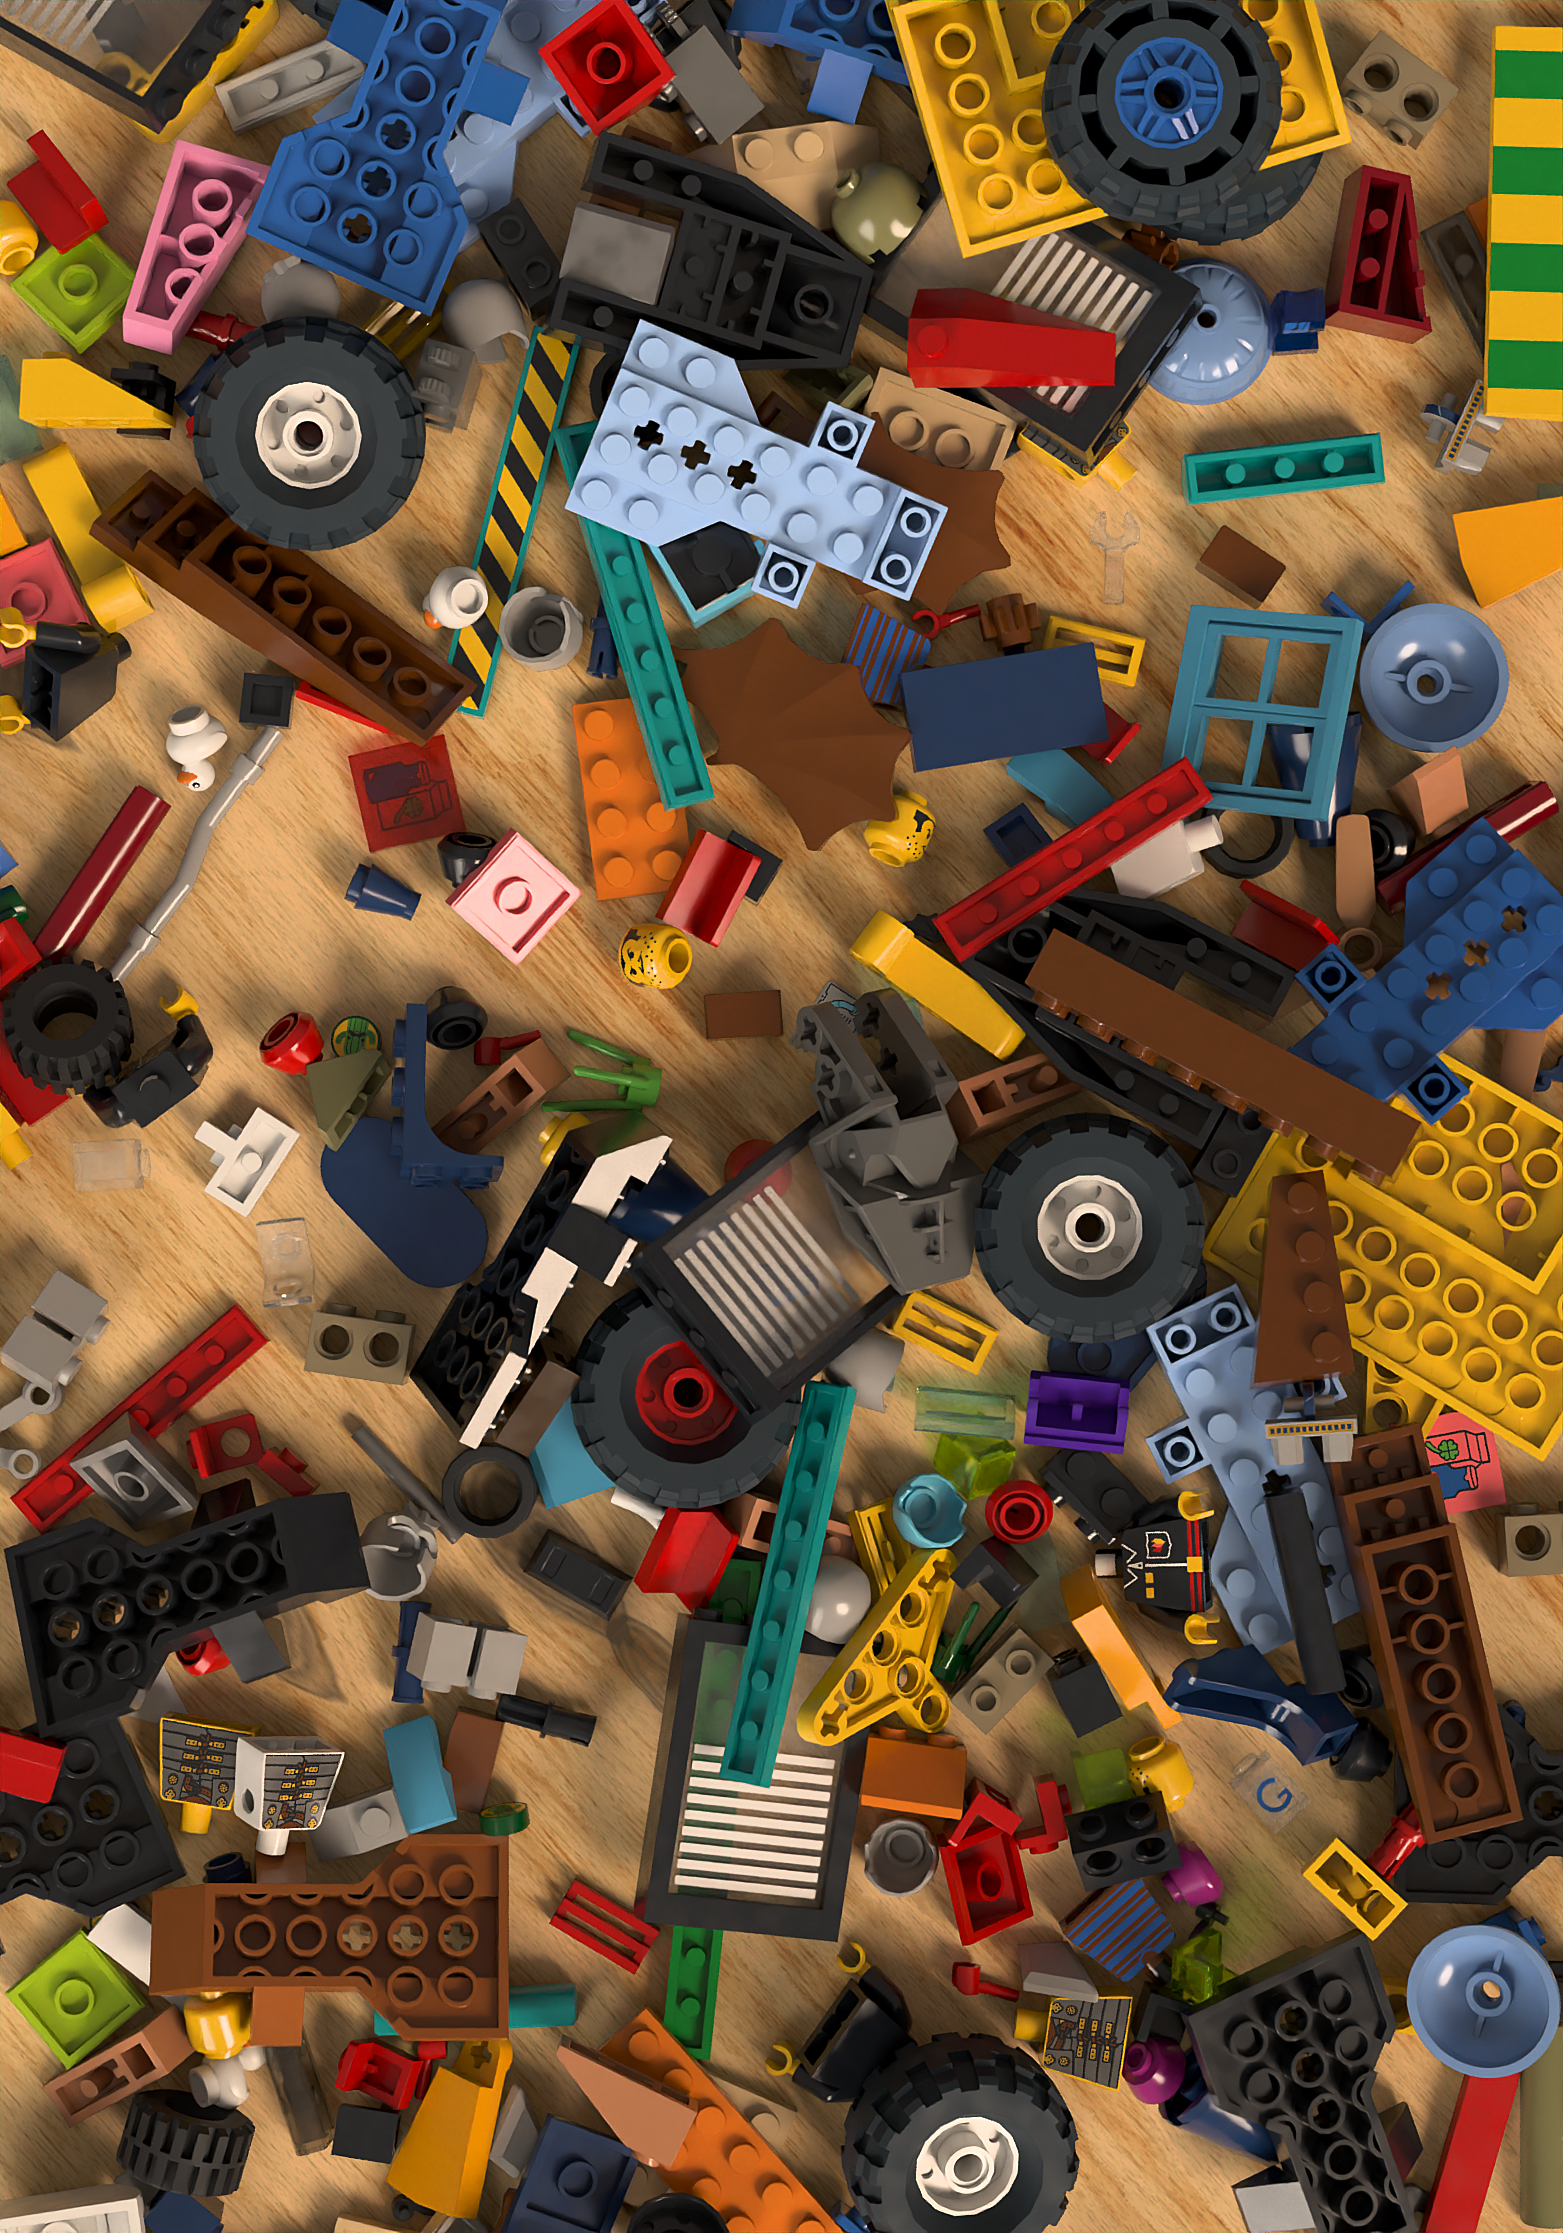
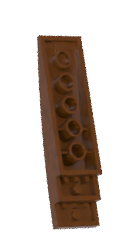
[89,469,478,747]
[1320,1422,1523,1845]

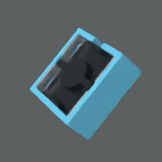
[645,521,764,629]

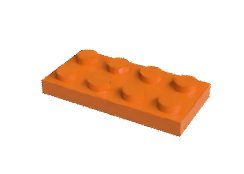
[572,697,690,902]

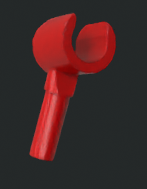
[911,604,981,641]
[474,1030,542,1065]
[952,1962,1020,2003]
[414,2041,448,2100]

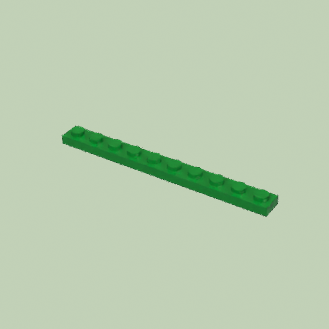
[664,1557,762,2060]

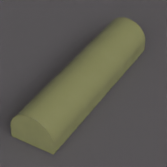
[1520,2021,1563,2229]

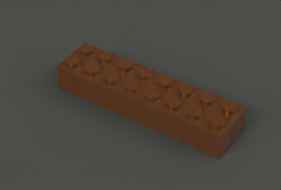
[1024,928,1424,1187]

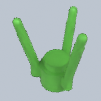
[541,1029,662,1112]

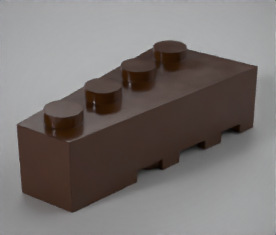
[1249,1170,1355,1390]

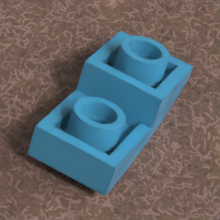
[1006,749,1115,829]
[383,1715,458,1834]

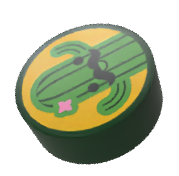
[331,1016,382,1057]
[478,1802,530,1837]

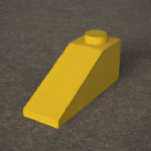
[19,351,176,429]

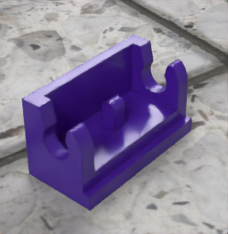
[1024,1370,1130,1454]

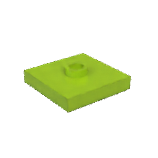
[9,232,137,356]
[5,1925,148,2070]

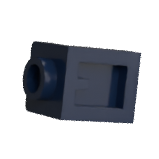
[983,802,1053,869]

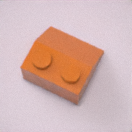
[859,1724,967,1820]

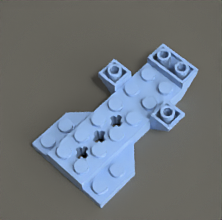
[312,0,668,258]
[564,319,948,609]
[1145,1283,1360,1655]

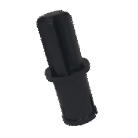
[496,1693,597,1747]

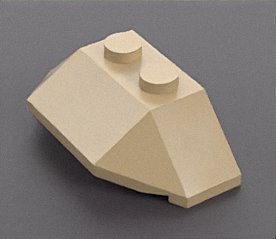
[683,121,882,232]

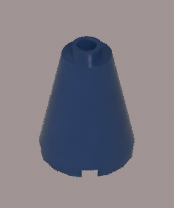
[1264,710,1363,848]
[606,1155,740,1265]
[1158,2046,1280,2167]

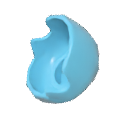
[892,1473,967,1548]

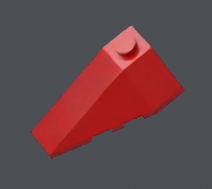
[907,288,1116,388]

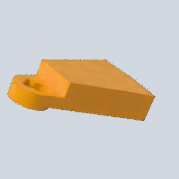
[1452,496,1563,610]
[1059,1563,1184,1729]
[385,2038,513,2219]

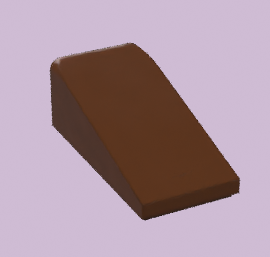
[443,1706,506,1814]

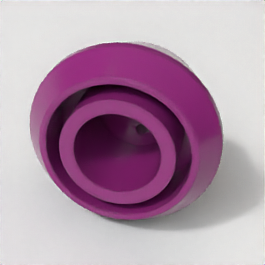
[1160,1840,1225,1907]
[1122,2037,1186,2105]

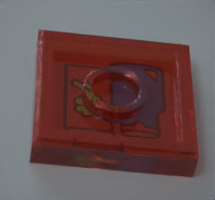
[348,734,467,854]

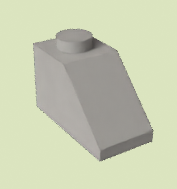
[308,1782,410,1862]

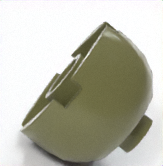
[830,161,928,264]

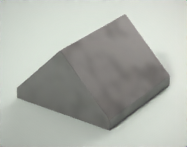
[559,200,675,305]
[69,1411,199,1532]

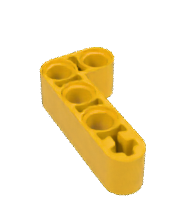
[94,0,280,143]
[22,441,155,634]
[848,909,1027,1064]

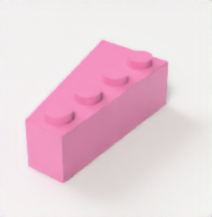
[123,139,271,355]

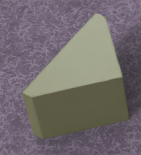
[782,363,873,415]
[306,1048,391,1152]

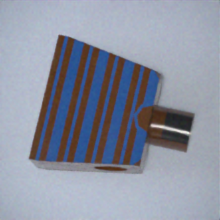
[840,603,934,713]
[1059,1878,1180,1988]

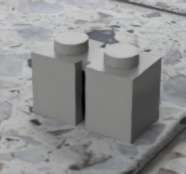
[0,1270,111,1394]
[406,1612,528,1700]

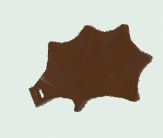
[755,390,1011,615]
[670,617,914,851]

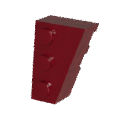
[1320,165,1432,344]

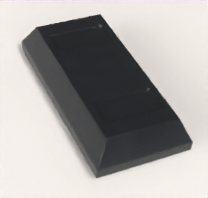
[523,1529,633,1621]

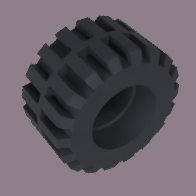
[2,957,134,1095]
[116,2089,255,2197]

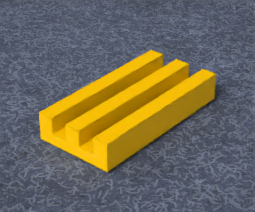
[360,278,455,363]
[1042,615,1146,689]
[889,1291,999,1375]
[846,1496,919,1606]

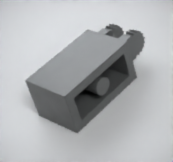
[641,1,765,145]
[410,338,483,433]

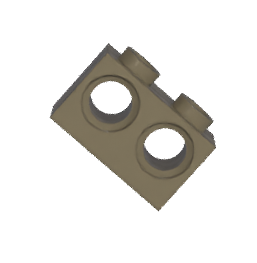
[1339,30,1459,150]
[304,1302,416,1386]
[1495,1500,1563,1577]
[947,1621,1055,1735]

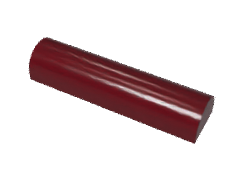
[1374,781,1559,918]
[32,785,172,965]

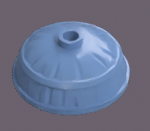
[1127,258,1274,405]
[1358,603,1509,753]
[1406,1923,1561,2078]

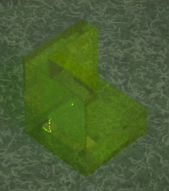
[933,1416,1017,1501]
[1070,1747,1134,1811]
[1172,1928,1239,2005]

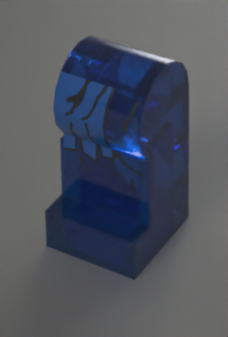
[1270,287,1325,356]

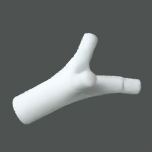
[611,1486,667,1531]

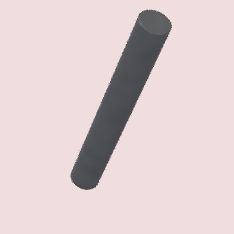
[351,1424,466,1545]

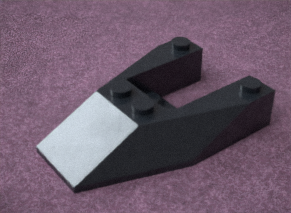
[541,130,874,371]
[960,888,1297,1153]

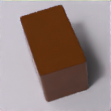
[1195,525,1286,609]
[704,990,784,1041]

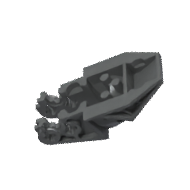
[793,987,986,1296]

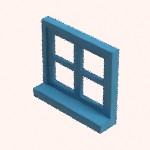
[1160,605,1364,822]

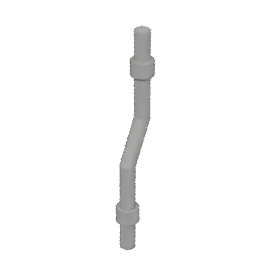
[108,727,284,984]

